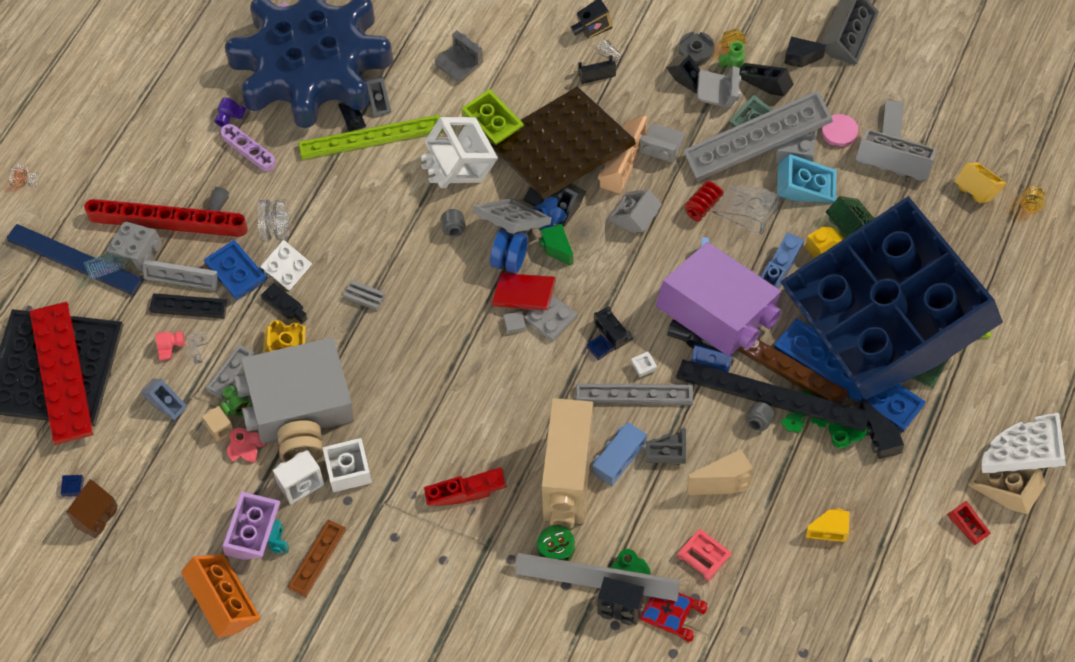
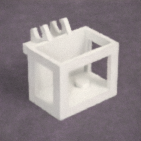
[421,117,498,188]

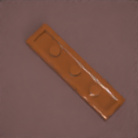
[288,519,346,598]

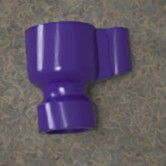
[214,97,246,127]

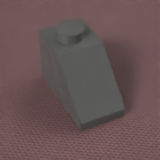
[364,75,391,116]

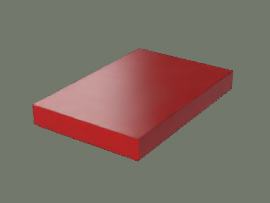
[492,273,556,310]

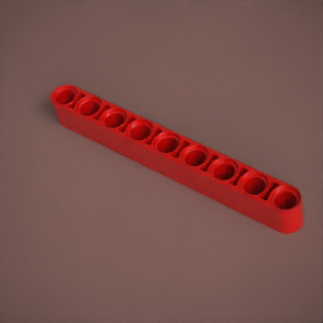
[84,199,248,237]

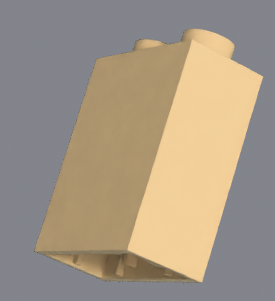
[542,398,593,529]

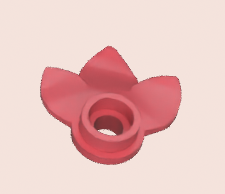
[227,428,266,463]

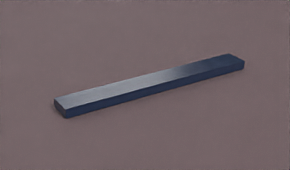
[6,224,143,296]

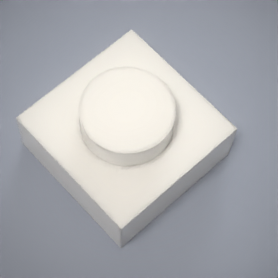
[631,352,657,378]

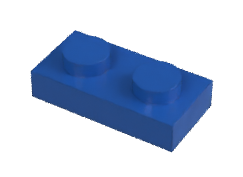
[691,344,733,372]

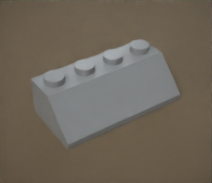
[856,129,937,181]

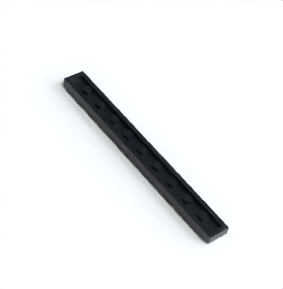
[676,359,871,433]

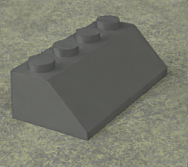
[821,0,879,65]

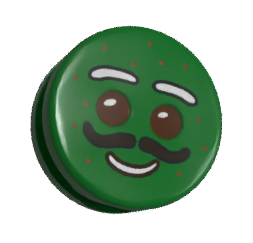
[537,525,575,561]

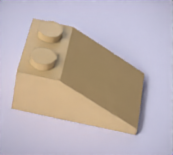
[686,449,753,495]
[968,463,1046,514]

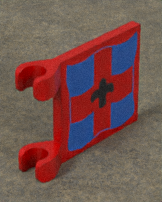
[640,593,708,642]

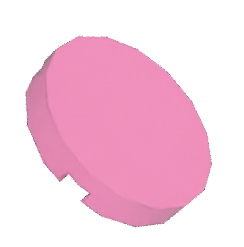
[822,114,858,147]

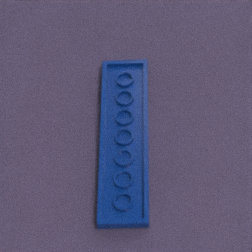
[774,318,926,433]

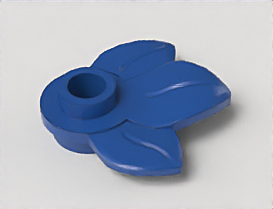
[533,197,566,230]

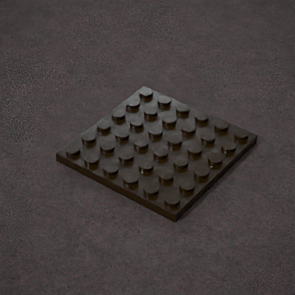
[489,86,636,200]

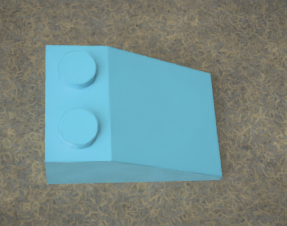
[777,154,837,203]

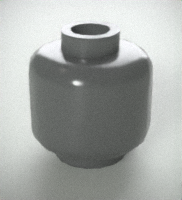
[440,209,466,237]
[745,402,774,431]

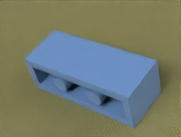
[592,422,647,486]

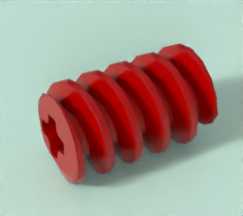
[684,181,724,222]

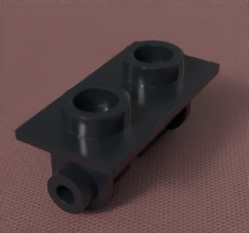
[338,102,366,132]

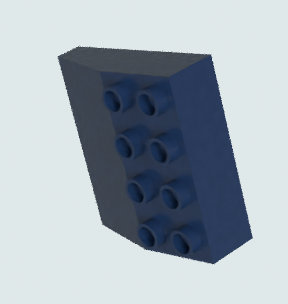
[780,196,1003,400]

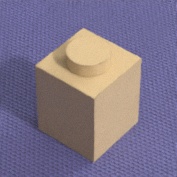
[202,406,233,442]

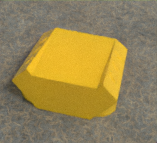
[263,320,306,353]

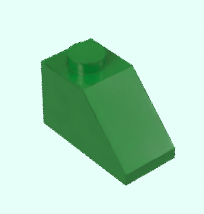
[538,224,573,265]

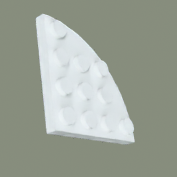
[982,413,1066,473]

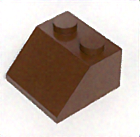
[66,479,118,538]

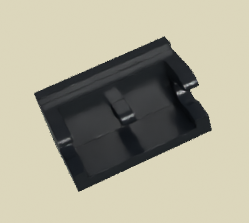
[577,55,616,84]
[594,306,633,350]

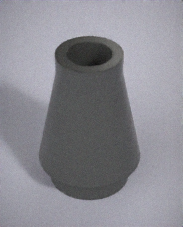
[208,187,229,211]

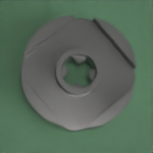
[679,32,714,66]

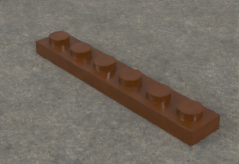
[739,339,849,404]

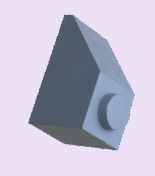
[140,378,187,420]

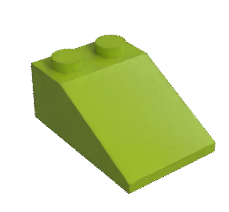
[462,89,524,145]

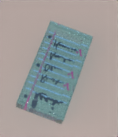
[83,253,126,280]

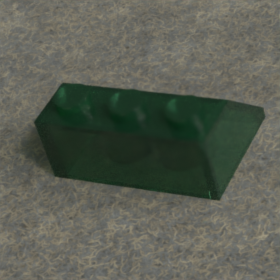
[825,196,874,238]

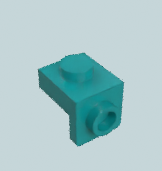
[267,520,289,554]

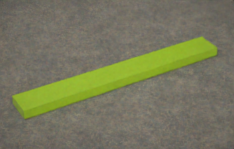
[298,114,443,160]

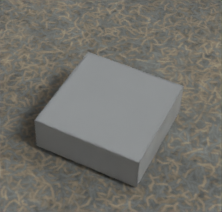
[504,311,526,334]

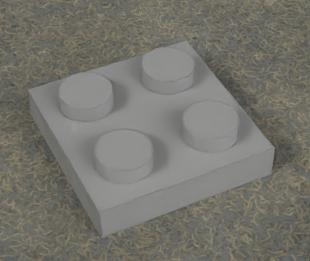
[524,295,578,342]

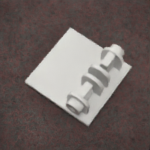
[261,240,312,291]

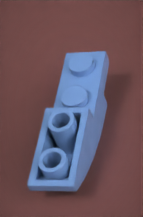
[761,232,804,289]

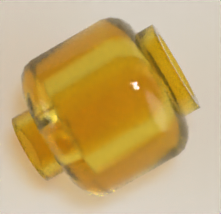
[719,28,747,52]
[1020,186,1046,213]

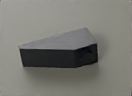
[739,63,794,96]

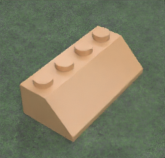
[598,116,647,194]

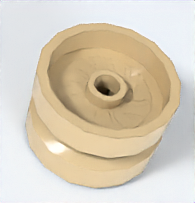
[277,420,324,463]

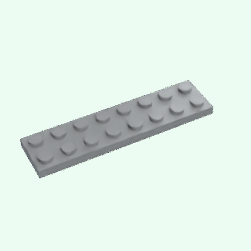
[684,90,833,182]

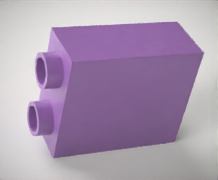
[656,242,782,357]

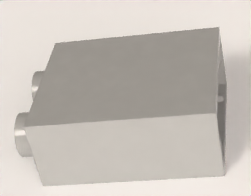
[234,337,353,444]

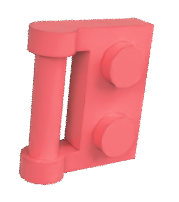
[676,529,732,582]

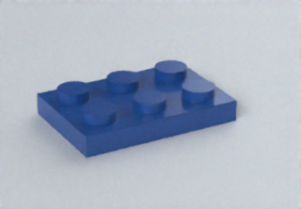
[204,240,267,301]

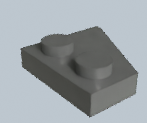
[646,428,686,464]

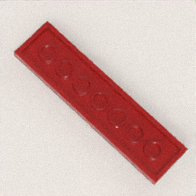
[30,301,94,445]

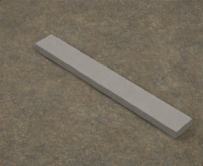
[515,553,680,601]

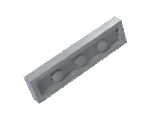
[143,260,218,291]

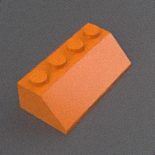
[181,554,261,638]

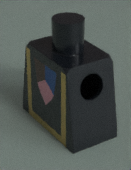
[570,0,613,38]

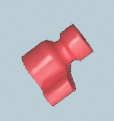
[155,331,185,361]

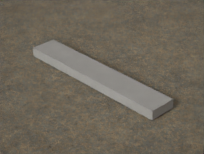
[576,384,693,405]

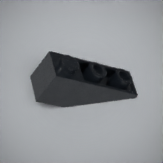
[858,399,904,459]

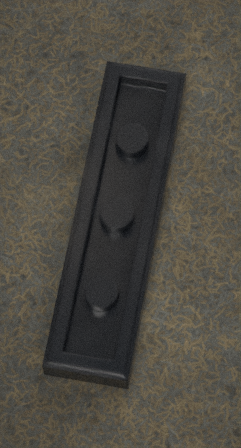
[149,293,228,319]

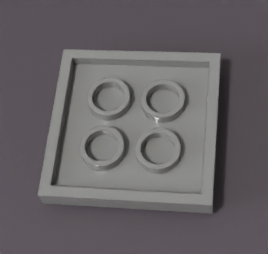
[472,198,552,234]

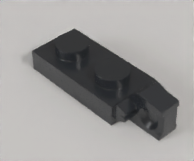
[260,283,308,324]

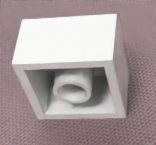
[322,438,372,493]
[273,450,324,505]

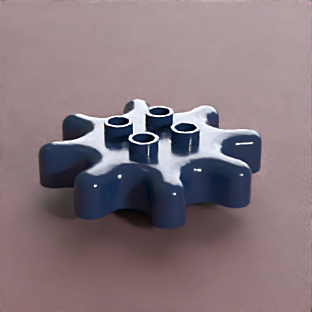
[224,0,393,128]

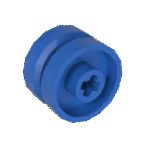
[490,227,528,274]

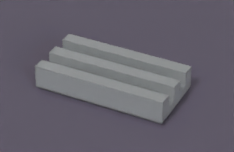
[343,280,385,311]

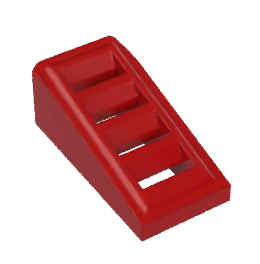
[947,501,991,545]

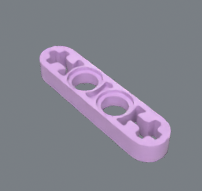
[221,124,276,172]

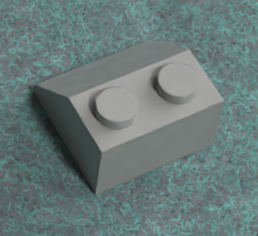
[607,189,662,233]

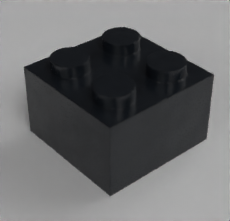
[597,576,645,625]

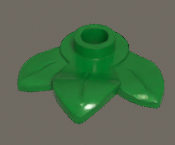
[828,423,867,449]
[610,549,651,575]

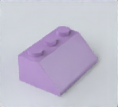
[223,491,280,560]

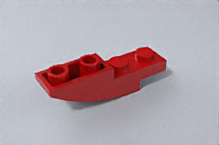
[424,467,507,506]

